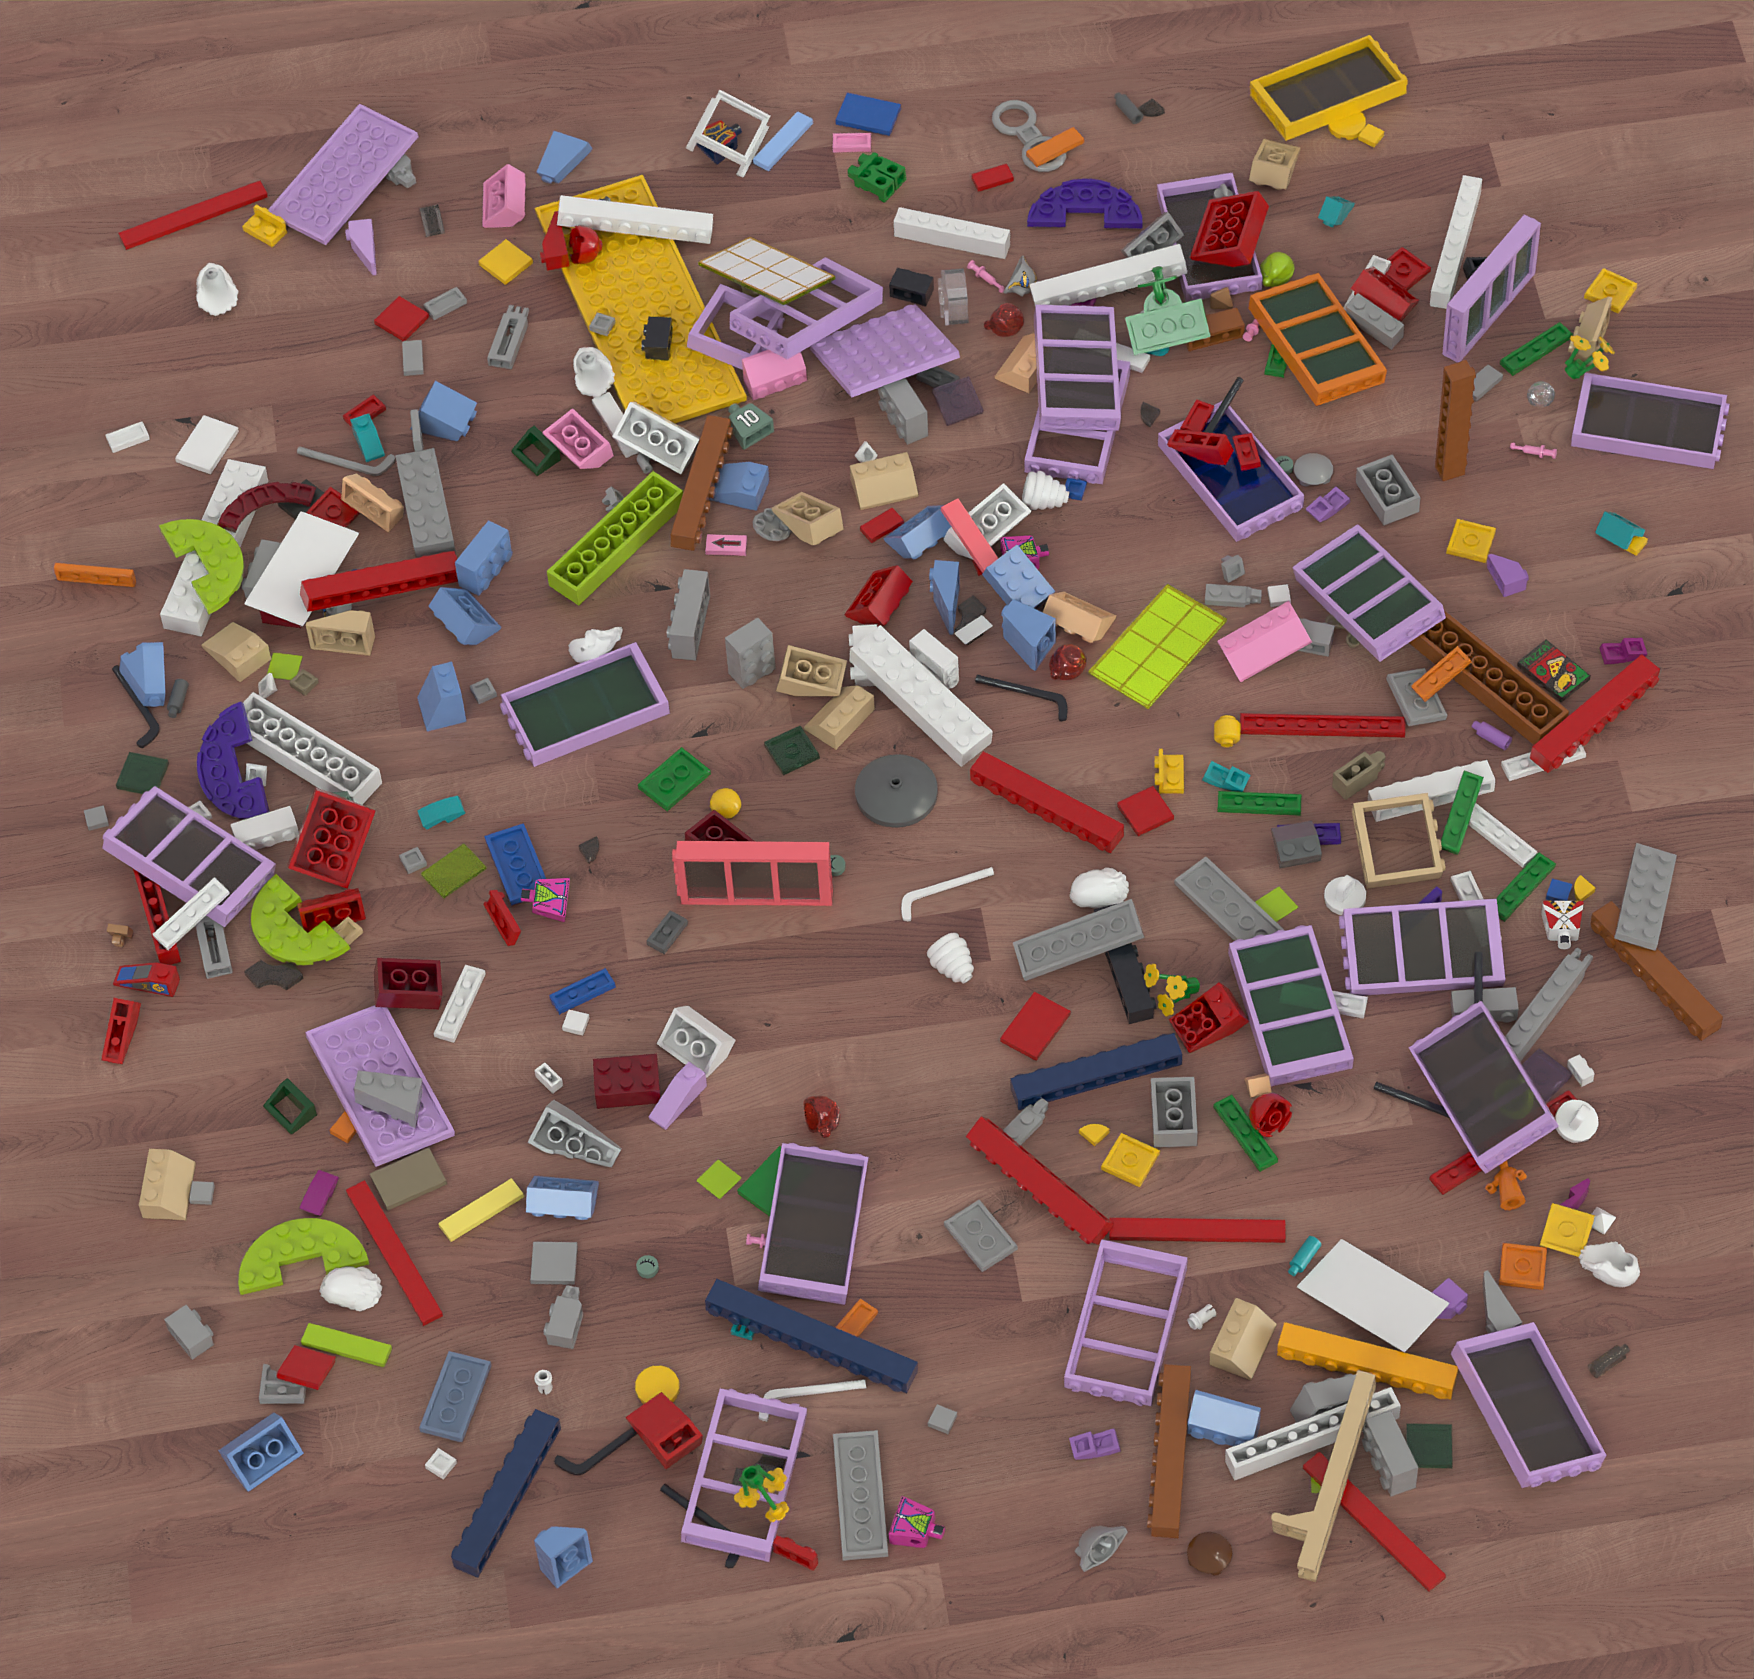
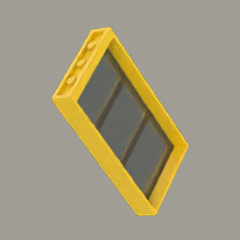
[1250,35,1408,141]

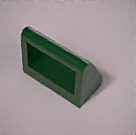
[511,425,561,476]
[263,1078,317,1135]

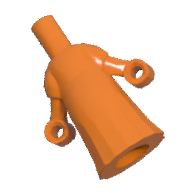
[1485,1160,1527,1210]

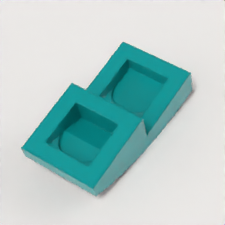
[1202,761,1251,792]
[417,796,466,830]

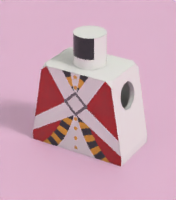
[1541,901,1584,949]

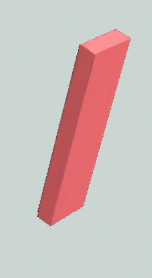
[940,499,998,573]

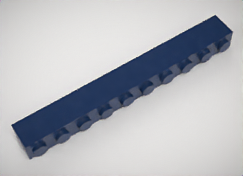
[705,1279,918,1394]

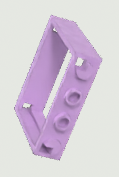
[687,284,785,370]

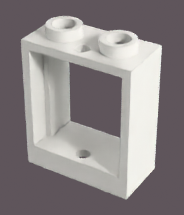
[909,629,959,689]

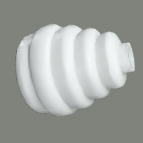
[1022,471,1069,510]
[927,933,974,983]

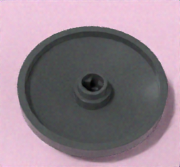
[855,754,938,828]

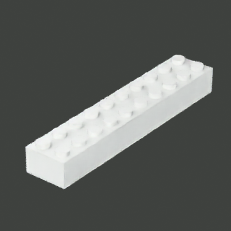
[160,459,268,637]

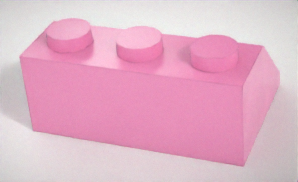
[482,164,526,228]
[742,350,807,400]
[542,408,614,469]

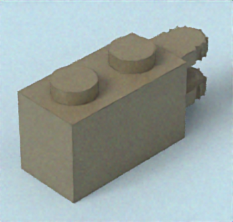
[1332,751,1386,800]

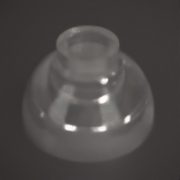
[1527,381,1555,408]

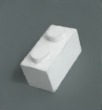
[1567,1054,1594,1087]
[534,1062,563,1093]

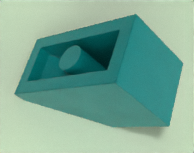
[1318,196,1355,227]
[350,413,385,463]

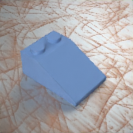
[710,462,769,511]
[929,560,960,635]

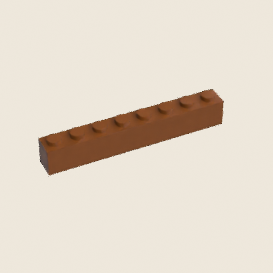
[1435,360,1476,482]
[671,415,734,551]
[1590,901,1723,1041]
[1147,1364,1191,1539]

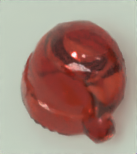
[984,303,1025,337]
[1049,644,1087,680]
[803,1096,840,1138]

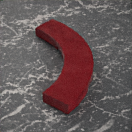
[217,482,317,533]

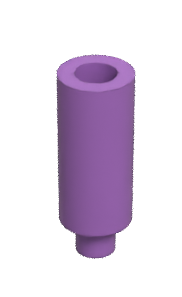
[1472,721,1512,751]

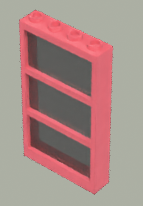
[672,841,833,906]

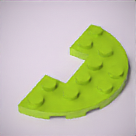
[159,519,244,614]
[251,874,350,965]
[238,1218,369,1295]

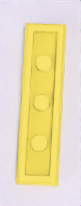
[438,1178,524,1242]

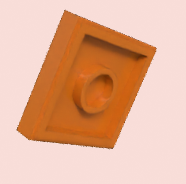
[1499,1243,1547,1290]

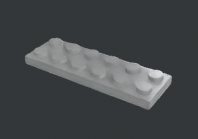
[1614,843,1677,951]
[1174,857,1286,964]
[1013,899,1145,981]
[833,1430,888,1561]

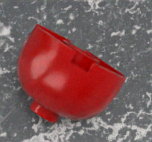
[569,226,602,264]
[1249,1093,1292,1137]

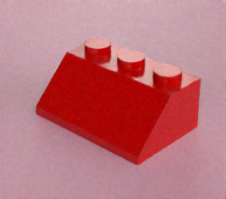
[1351,266,1420,322]
[844,565,913,627]
[297,888,366,933]

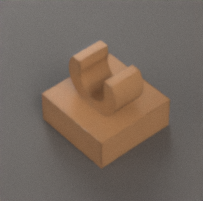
[107,923,133,947]

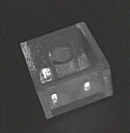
[938,268,968,325]

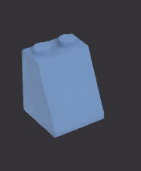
[410,381,477,442]
[1001,599,1056,671]
[417,662,467,731]

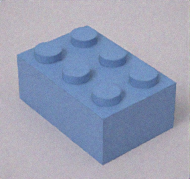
[455,520,512,596]
[982,545,1055,609]

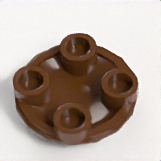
[1187,1532,1233,1576]

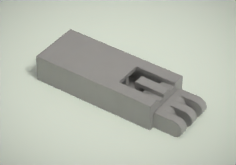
[487,305,529,370]
[195,916,233,979]

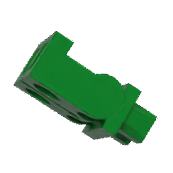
[847,152,906,203]

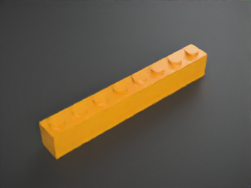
[1277,1322,1458,1400]

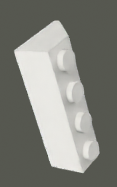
[612,402,700,474]
[944,483,1031,559]

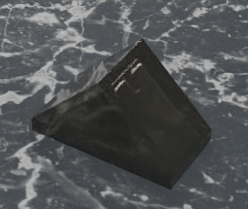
[418,203,445,237]

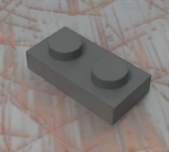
[916,366,960,395]
[646,910,688,954]

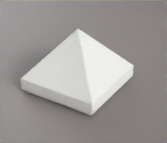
[855,441,878,463]
[258,673,277,699]
[245,763,267,786]
[1591,1207,1616,1235]

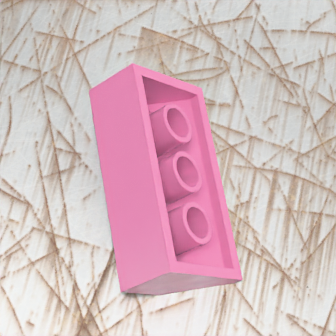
[1218,601,1312,682]

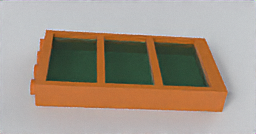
[1248,273,1387,406]

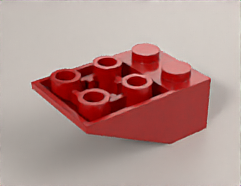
[1169,982,1250,1053]
[626,1392,703,1469]

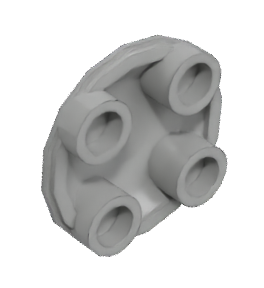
[1294,453,1333,486]
[753,508,791,541]

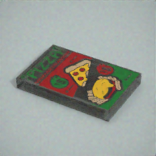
[1517,639,1591,703]

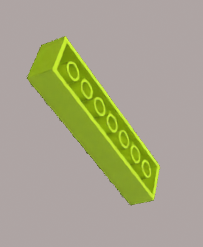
[547,471,683,606]

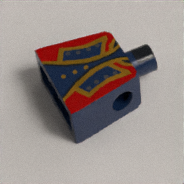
[696,120,742,165]

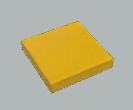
[478,239,533,285]
[1584,268,1637,313]
[1446,519,1496,563]
[1101,1133,1160,1187]
[1540,1203,1595,1257]

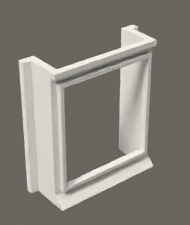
[686,90,770,177]

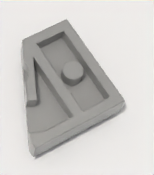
[259,1364,306,1404]

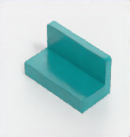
[1595,511,1645,550]

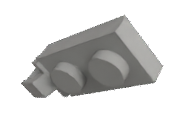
[1205,584,1262,608]
[1003,1098,1048,1145]

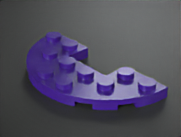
[1027,179,1143,228]
[197,701,270,819]

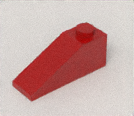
[540,211,570,271]
[1167,429,1234,465]
[101,998,141,1064]

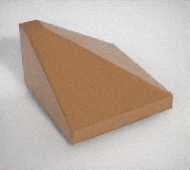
[1210,287,1233,309]

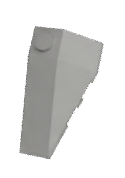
[528,1100,622,1167]

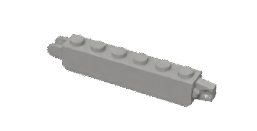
[1495,948,1593,1072]

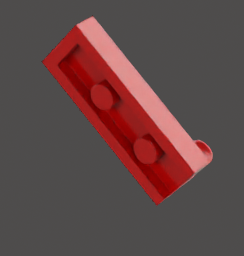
[483,890,521,946]

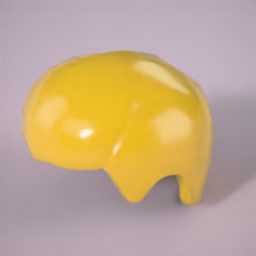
[709,788,741,819]

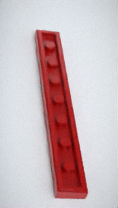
[119,180,268,250]
[1240,713,1405,738]
[1429,1090,1577,1195]
[346,1180,443,1326]
[1109,1217,1286,1243]
[1303,1451,1446,1592]

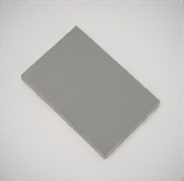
[1386,668,1448,726]
[944,1200,1018,1272]

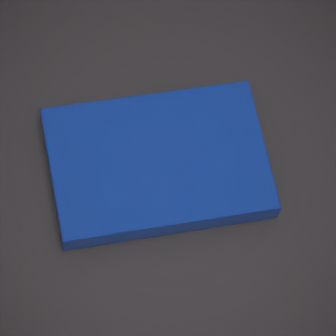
[836,93,901,136]

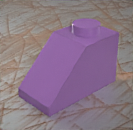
[1487,554,1529,597]
[1432,1278,1468,1319]

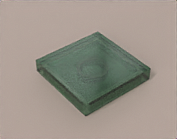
[764,726,820,776]
[116,752,169,794]
[1406,1423,1453,1469]

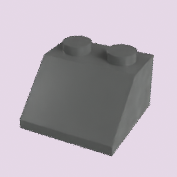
[1271,820,1322,869]

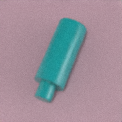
[1288,1236,1322,1276]

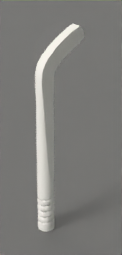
[901,867,994,922]
[759,1379,866,1421]

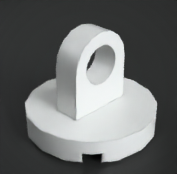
[1324,875,1366,915]
[1554,1100,1598,1143]

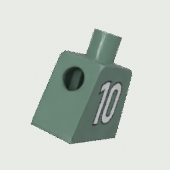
[728,403,774,450]

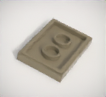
[370,1147,447,1211]

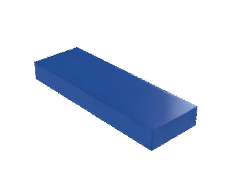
[549,968,616,1015]

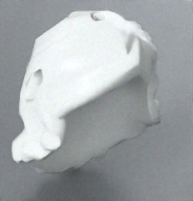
[196,263,238,316]
[573,347,615,398]
[568,627,623,663]
[1070,868,1129,908]
[1579,1241,1640,1287]
[319,1267,382,1311]

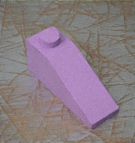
[345,219,377,275]
[649,1062,707,1130]

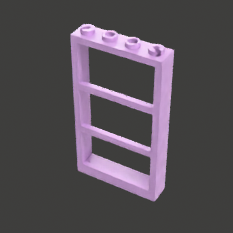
[730,257,883,359]
[1024,350,1130,484]
[1064,1239,1187,1406]
[681,1389,807,1562]

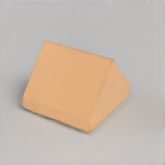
[1245,1073,1271,1098]

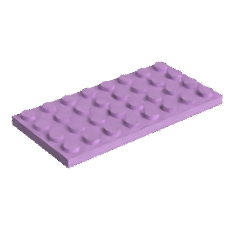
[268,104,419,245]
[306,1005,455,1167]

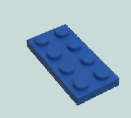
[484,823,546,905]

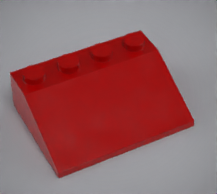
[1190,191,1269,267]
[287,787,376,889]

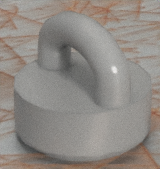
[1213,184,1233,199]

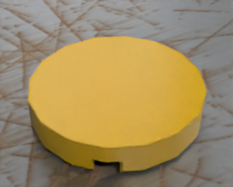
[1328,112,1366,140]
[635,1366,679,1404]

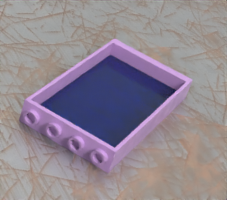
[1158,401,1304,542]

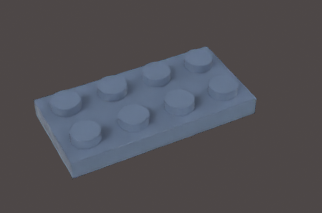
[419,1351,491,1442]

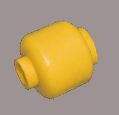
[1214,715,1241,748]

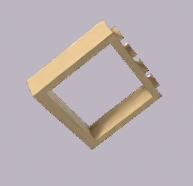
[1352,793,1445,889]

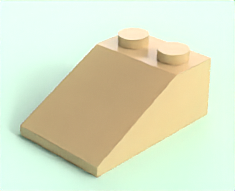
[1249,139,1300,190]
[772,492,843,545]
[306,610,375,656]
[202,622,271,682]
[776,645,847,696]

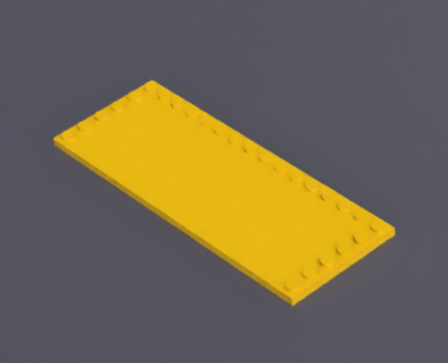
[535,175,747,423]

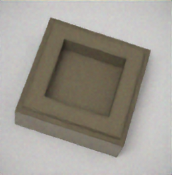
[289,669,319,696]

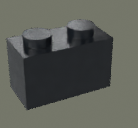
[889,267,934,306]
[641,316,673,360]

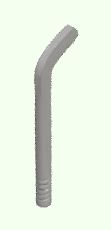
[297,446,396,476]

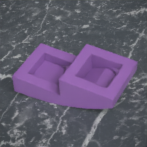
[1306,487,1350,522]
[1069,1428,1121,1460]

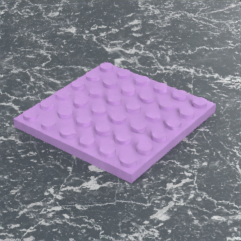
[810,304,960,398]

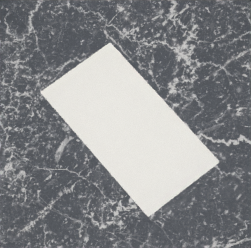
[244,511,359,626]
[1297,1239,1449,1352]

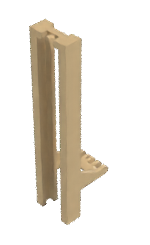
[1271,1370,1376,1582]

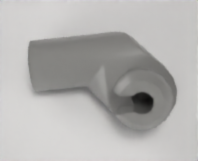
[637,452,652,473]

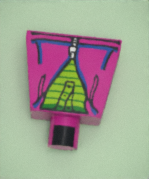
[1000,535,1049,569]
[521,878,570,922]
[889,1496,945,1548]

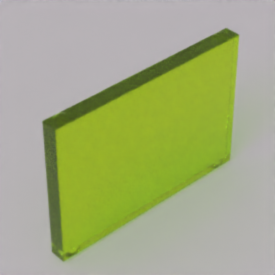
[421,843,487,899]

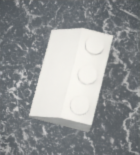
[657,1006,736,1078]

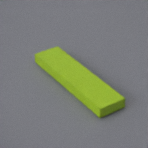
[301,1323,392,1367]

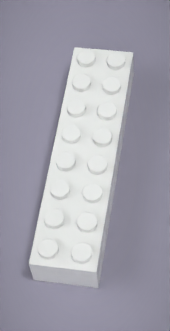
[850,625,993,767]
[243,692,382,805]

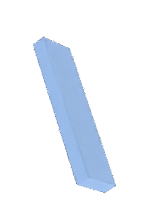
[753,111,813,171]

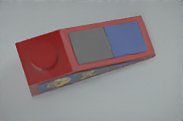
[113,962,180,997]

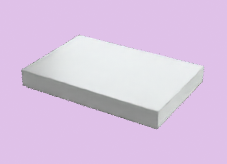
[175,415,239,474]

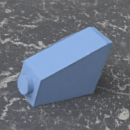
[537,131,592,184]
[119,642,165,707]

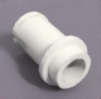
[1187,1304,1216,1330]
[535,1370,552,1394]

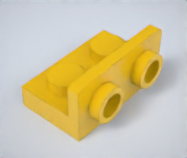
[242,205,287,247]
[1154,748,1184,794]

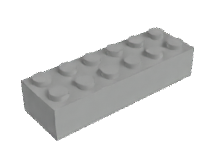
[395,448,456,558]

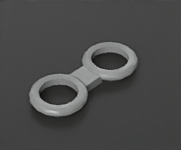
[992,100,1067,172]

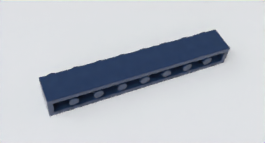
[1010,1033,1182,1111]
[451,1409,561,1578]

